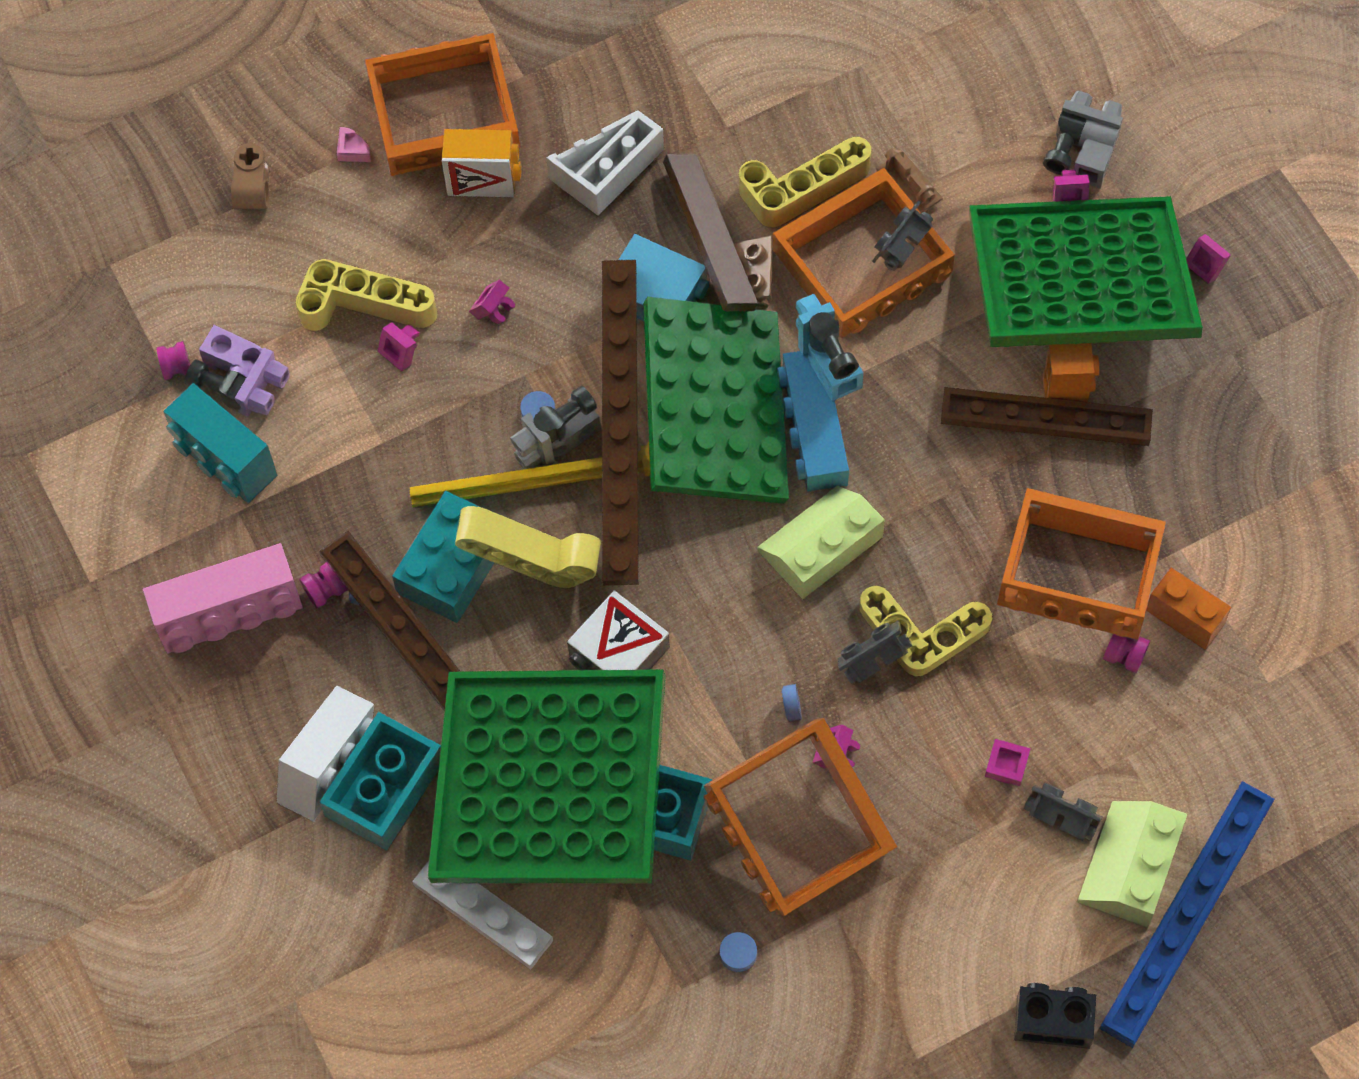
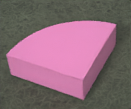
[337,127,371,162]

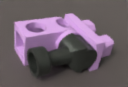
[185,325,290,417]

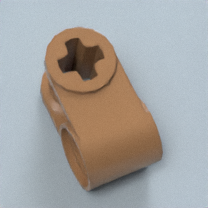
[231,143,269,209]

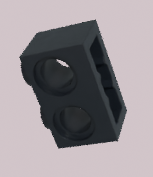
[1014,983,1097,1049]

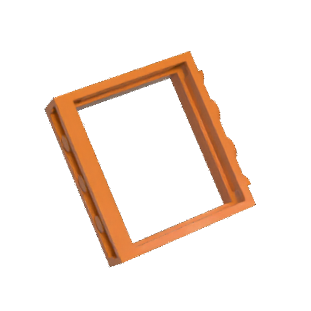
[365,33,521,176]
[773,168,955,338]
[997,488,1166,640]
[703,718,897,916]

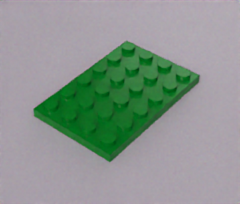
[643,296,789,504]

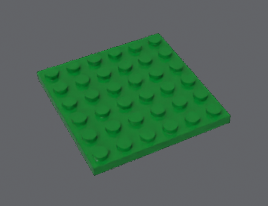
[969,196,1203,347]
[428,669,666,884]

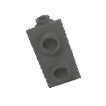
[872,200,933,271]
[838,621,913,684]
[1024,782,1103,841]

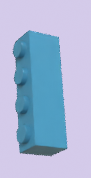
[777,351,849,492]

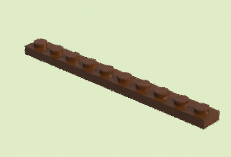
[602,260,639,586]

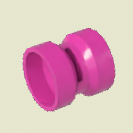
[299,563,348,609]
[1103,634,1150,674]

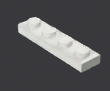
[412,861,553,970]

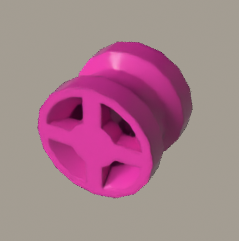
[156,341,190,380]

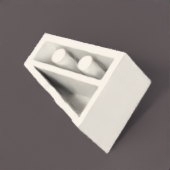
[546,110,664,215]
[277,686,374,822]

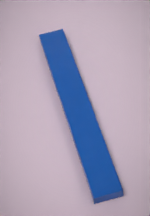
[1100,781,1275,1048]

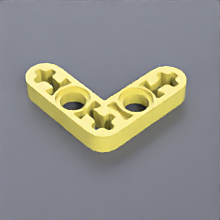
[859,586,992,676]

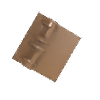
[709,235,773,309]

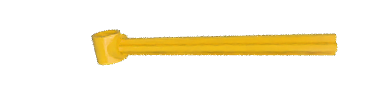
[410,441,650,507]

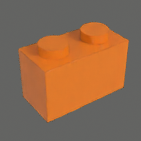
[1043,343,1099,402]
[1146,567,1232,650]

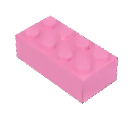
[143,543,303,654]

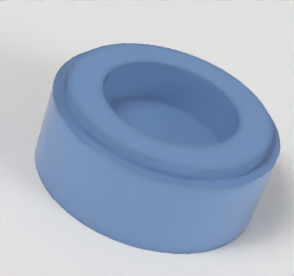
[520,391,555,418]
[782,684,802,722]
[720,932,757,972]

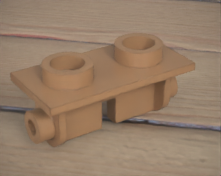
[876,147,943,213]

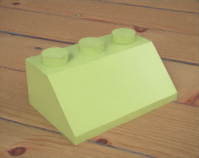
[757,486,885,599]
[1077,801,1188,928]

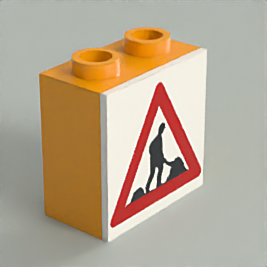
[442,129,522,197]

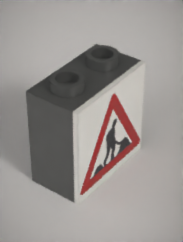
[567,590,670,670]

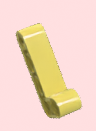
[739,137,871,227]
[296,259,437,331]
[455,506,601,588]

